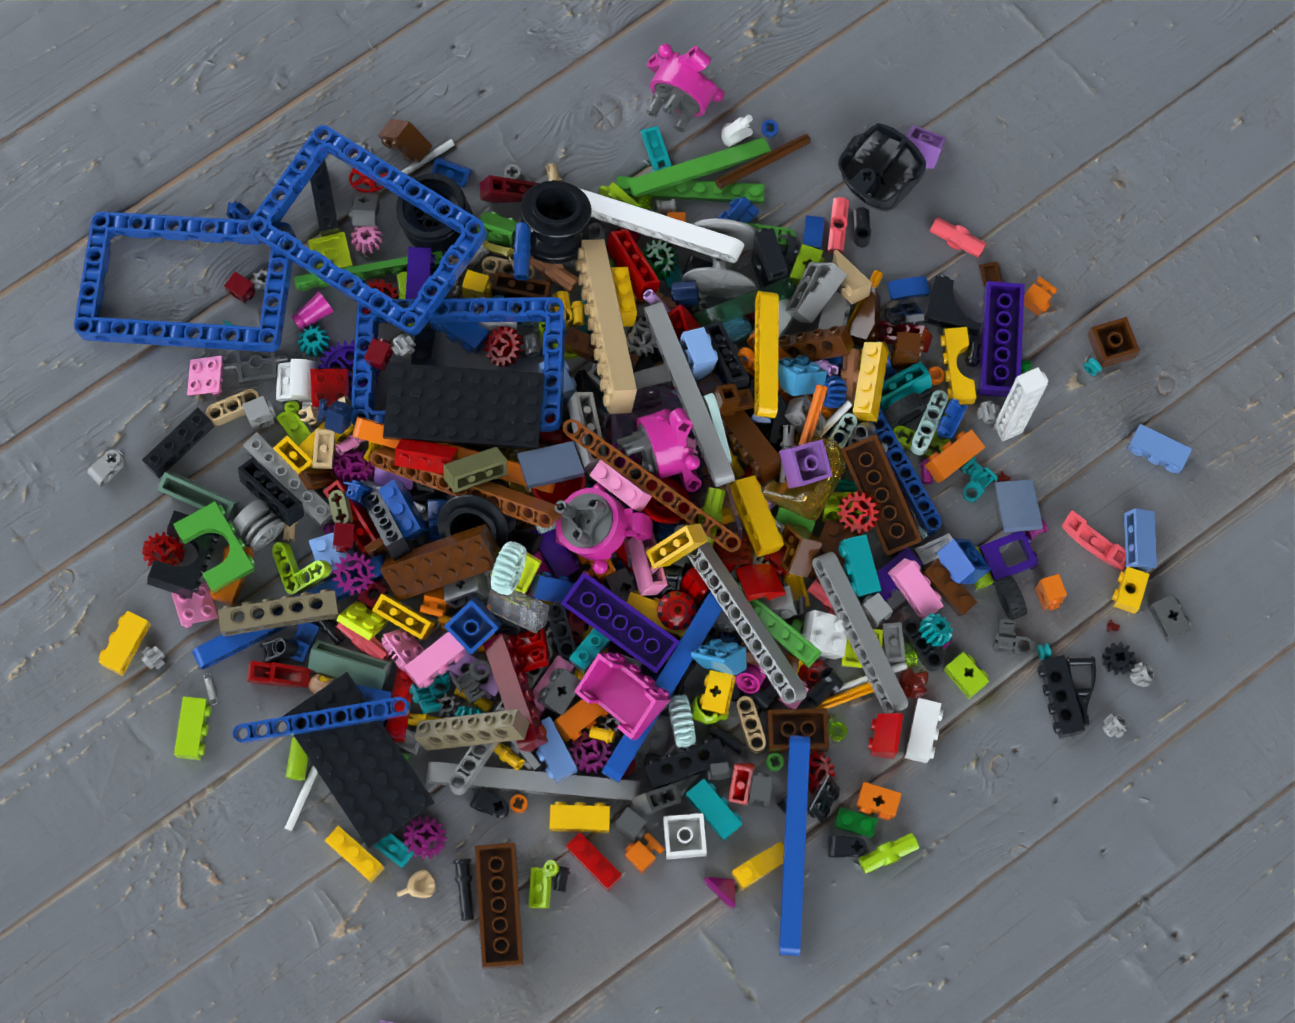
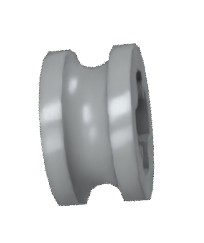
[504,164,521,180]

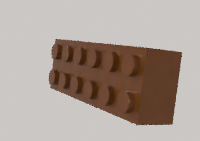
[696,372,781,484]
[841,434,923,556]
[380,524,501,601]
[475,843,524,969]

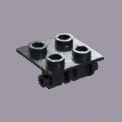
[807,775,840,823]

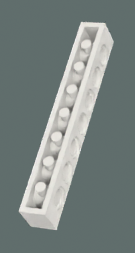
[994,367,1048,442]

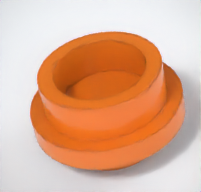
[928,366,945,385]

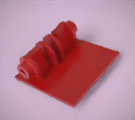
[310,369,349,408]

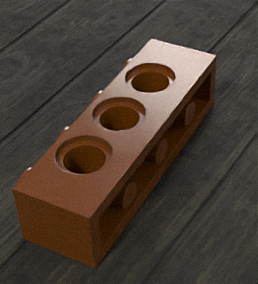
[565,326,639,373]
[778,326,854,361]

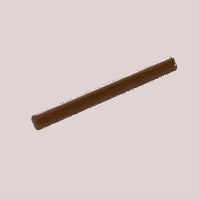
[715,134,811,189]

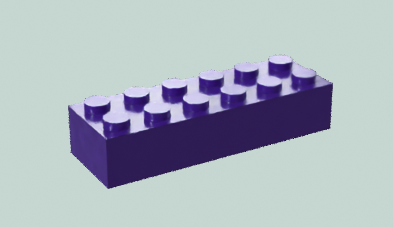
[979,281,1025,397]
[561,572,680,673]

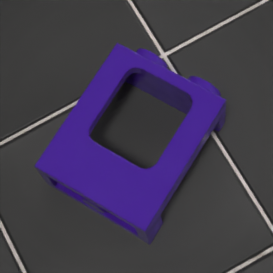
[979,531,1039,585]

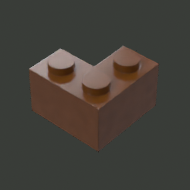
[378,119,432,163]
[780,523,822,578]

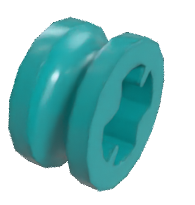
[1083,358,1102,377]
[1037,643,1052,660]

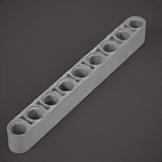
[812,552,908,713]
[449,646,553,795]

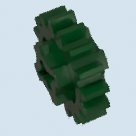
[642,240,678,281]

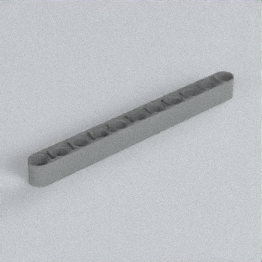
[644,302,735,487]
[674,523,807,704]
[426,762,642,803]

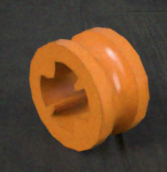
[510,794,528,813]

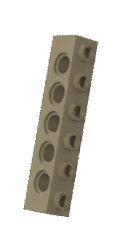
[218,589,339,636]
[414,709,529,751]

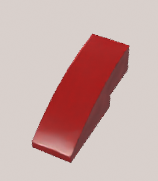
[246,661,311,688]

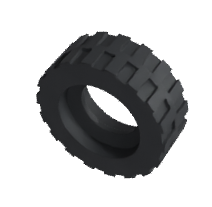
[883,393,927,429]
[995,575,1027,621]

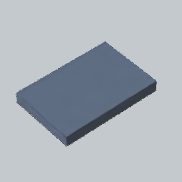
[517,441,584,489]
[994,479,1043,532]

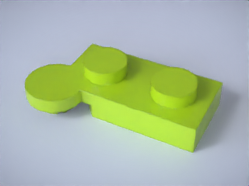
[599,182,641,208]
[276,400,311,446]
[528,860,559,909]

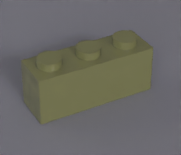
[443,447,508,493]

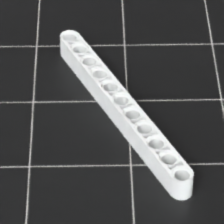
[579,188,744,263]

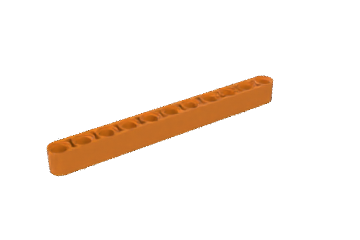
[352,417,556,493]

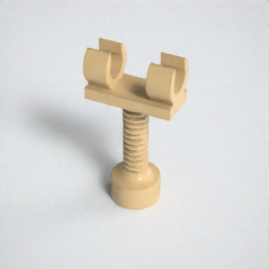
[298,396,351,426]

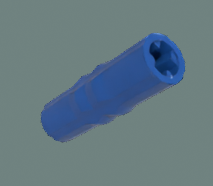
[513,222,531,281]

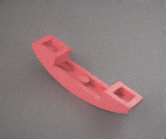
[1061,510,1126,571]

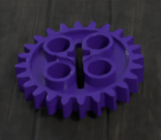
[318,340,380,399]

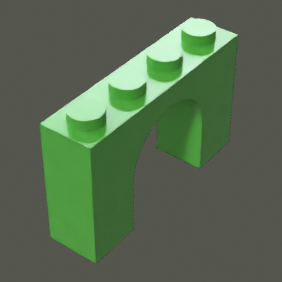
[173,501,255,594]

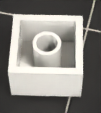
[802,610,847,660]
[663,813,707,860]

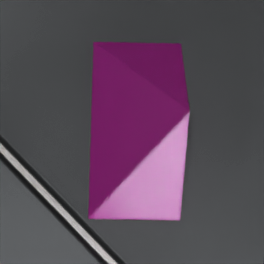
[703,877,736,910]

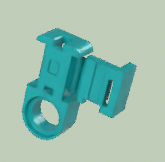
[961,457,998,503]
[409,678,450,714]

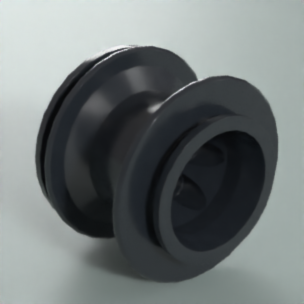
[396,173,473,254]
[520,181,592,264]
[437,478,518,550]

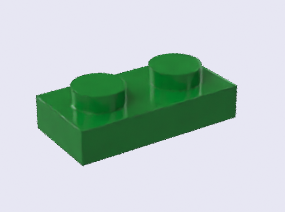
[834,808,878,839]

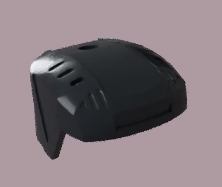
[838,123,926,211]

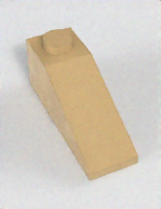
[832,250,872,304]

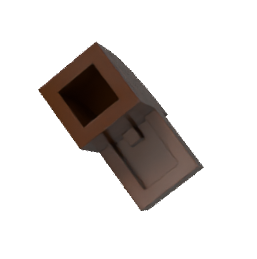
[714,383,755,416]

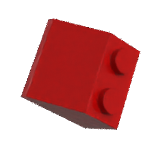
[868,713,903,759]

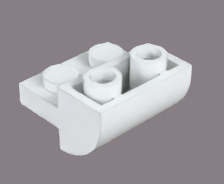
[276,359,319,402]

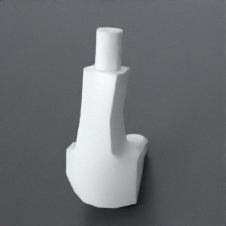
[721,115,753,148]

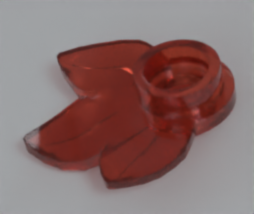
[899,667,928,699]

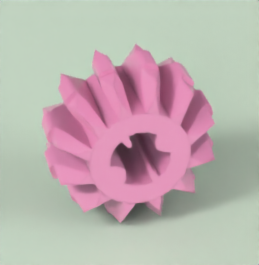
[351,225,383,255]

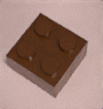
[1087,317,1140,368]

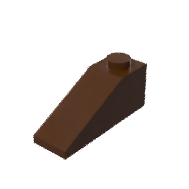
[848,287,880,346]

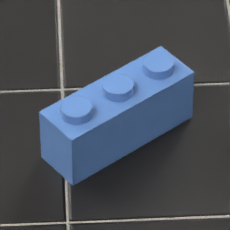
[1127,424,1192,474]
[1124,508,1157,571]
[536,716,577,783]

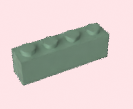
[157,471,240,521]
[308,640,391,690]

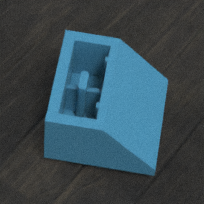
[778,356,827,396]
[691,639,747,676]

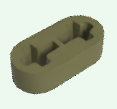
[329,490,353,524]

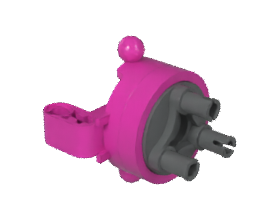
[555,483,653,574]

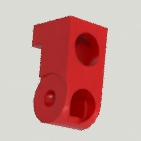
[568,611,586,645]

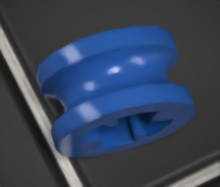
[761,120,778,138]

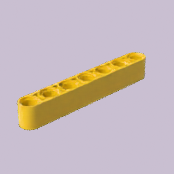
[754,291,779,418]

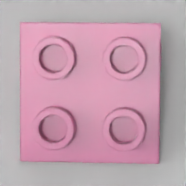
[187,356,224,397]
[171,583,218,628]
[381,628,425,671]

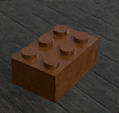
[808,519,863,580]
[767,708,829,753]

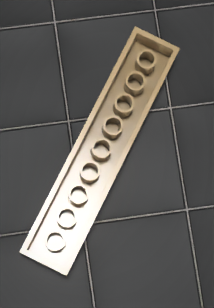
[575,239,637,414]

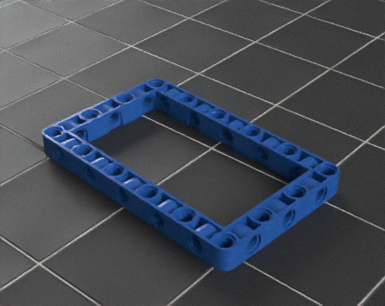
[248,125,487,336]
[74,212,296,352]
[351,297,566,432]

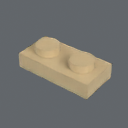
[312,429,336,469]

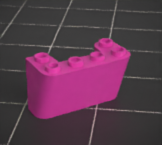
[574,652,671,740]

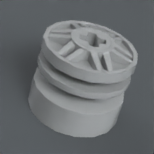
[232,499,285,551]

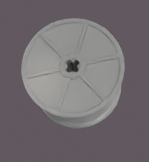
[682,219,759,299]

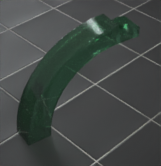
[691,276,795,328]

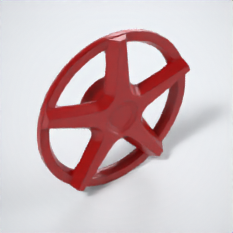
[349,168,389,192]

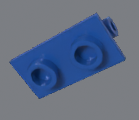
[226,201,254,233]
[937,398,968,439]
[344,480,373,506]

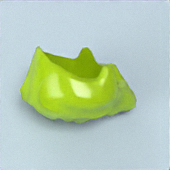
[690,693,729,724]

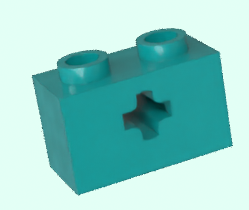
[569,628,609,675]

